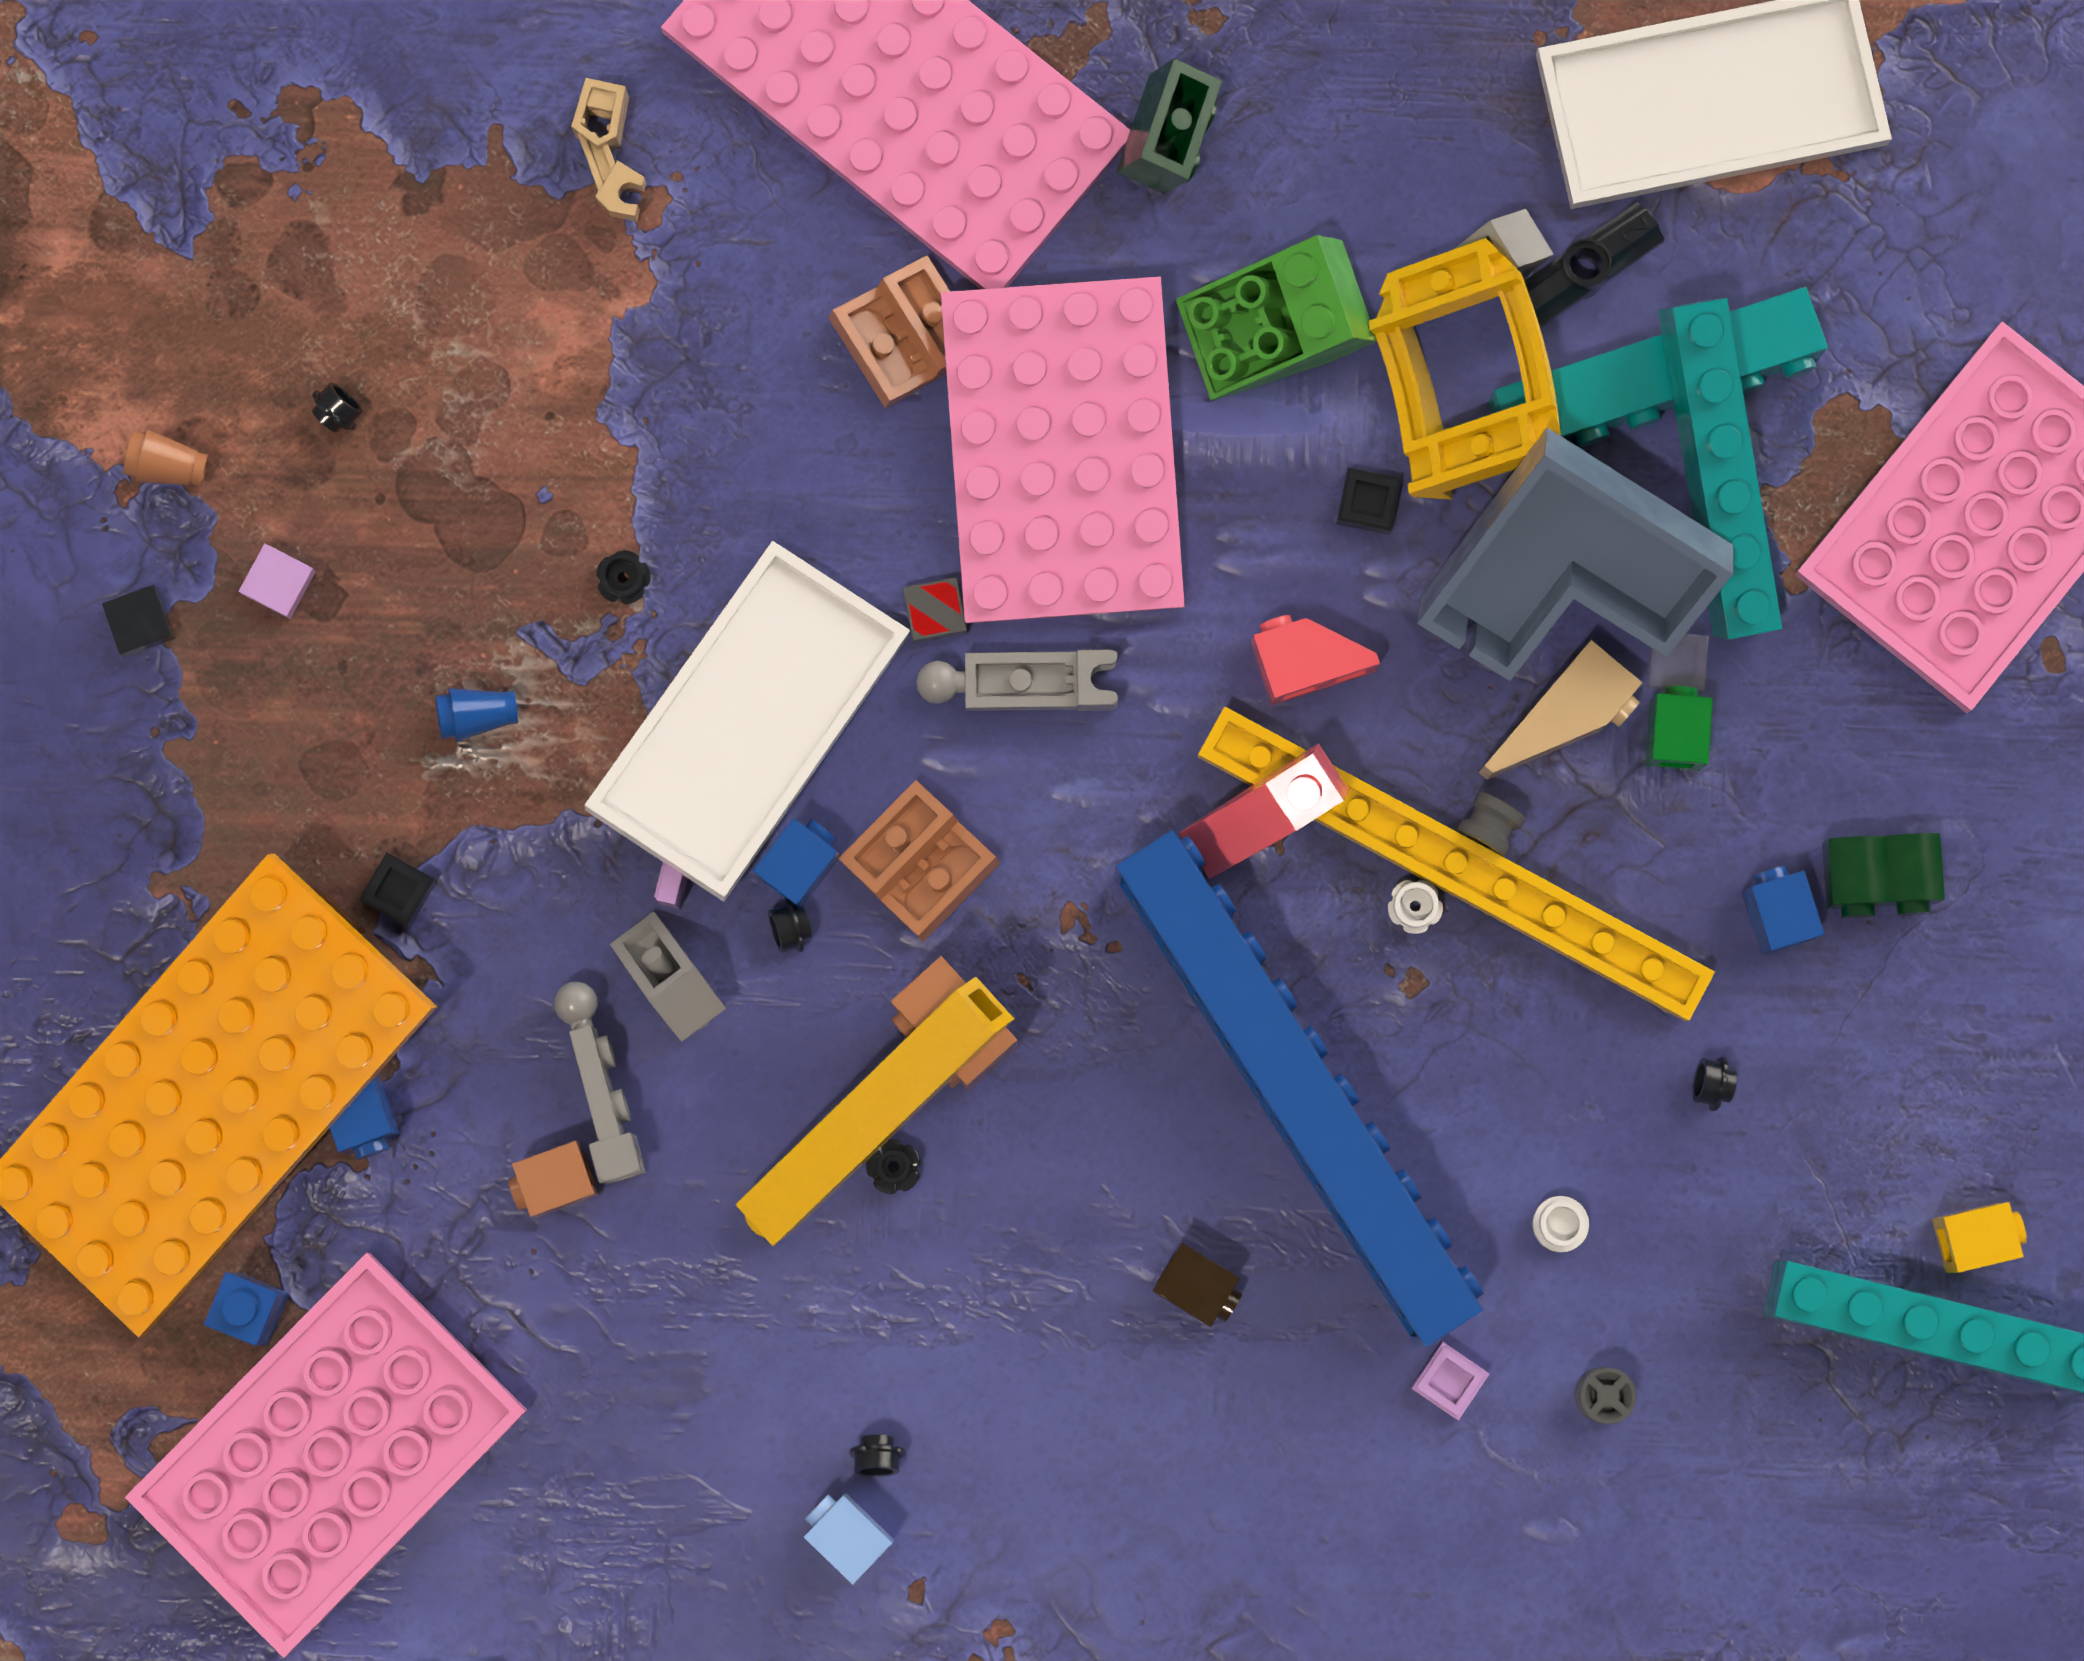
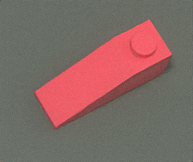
[1179,743,1349,879]

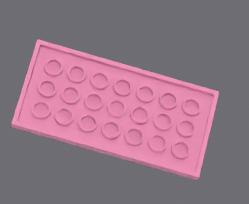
[661,0,1130,289]

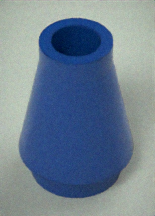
[435,688,518,743]

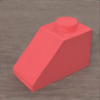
[1251,615,1380,706]

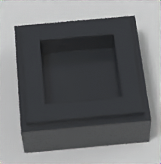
[1336,468,1402,535]
[102,584,176,657]
[359,852,437,929]

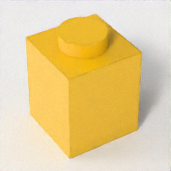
[1932,1202,2027,1273]

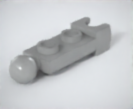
[916,650,1118,711]
[553,981,646,1185]

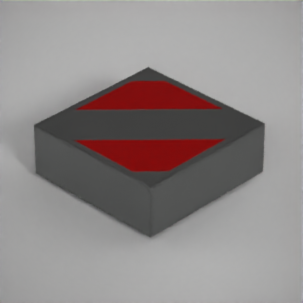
[903,577,967,644]

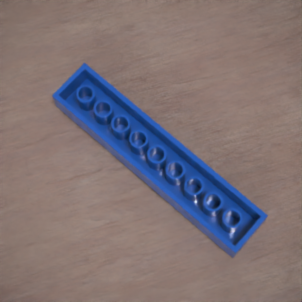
[1114,829,1484,1348]

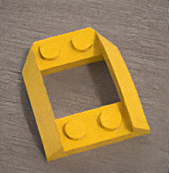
[1368,238,1561,500]

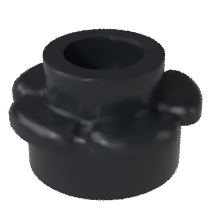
[312,382,363,433]
[596,550,651,604]
[768,899,812,953]
[1692,1057,1737,1111]
[866,1139,921,1194]
[849,1435,905,1477]

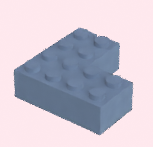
[1417,428,1733,681]

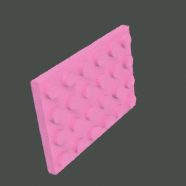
[941,277,1185,624]
[1794,321,2084,713]
[125,1253,528,1658]

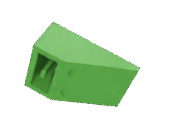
[1176,235,1377,401]

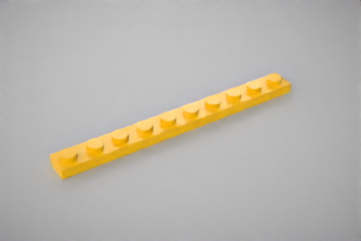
[1197,706,1715,1022]

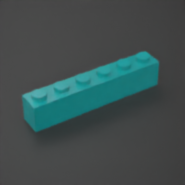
[1488,287,1828,448]
[1658,298,1783,640]
[1763,1261,2084,1395]

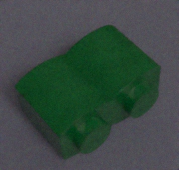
[1822,833,1945,918]

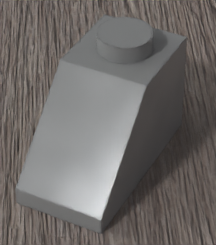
[610,911,726,1042]

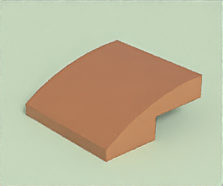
[828,255,950,409]
[838,780,1001,942]

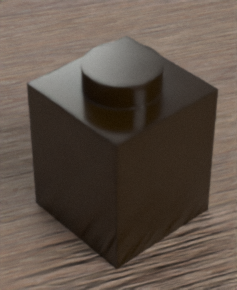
[1152,1243,1242,1327]

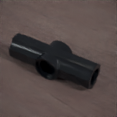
[1524,202,1665,328]

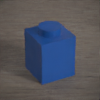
[752,818,840,908]
[1742,866,1825,955]
[330,1074,400,1160]
[204,1272,290,1346]

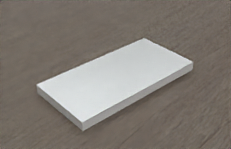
[1536,0,1892,209]
[584,541,910,902]

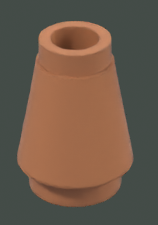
[123,429,209,487]

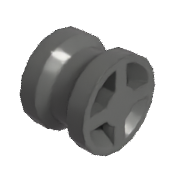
[1456,792,1526,857]
[1574,1367,1637,1425]

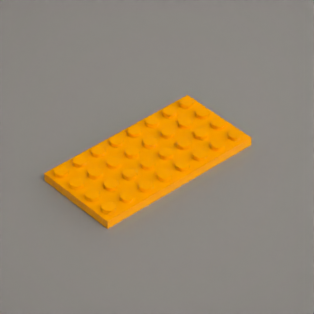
[0,854,438,1337]

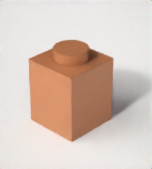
[508,1141,600,1218]

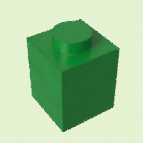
[1645,686,1713,771]

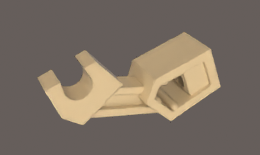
[571,78,646,222]

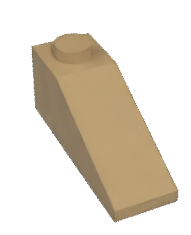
[1479,640,1642,780]

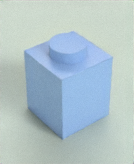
[804,1493,894,1585]

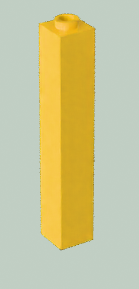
[735,977,1014,1246]

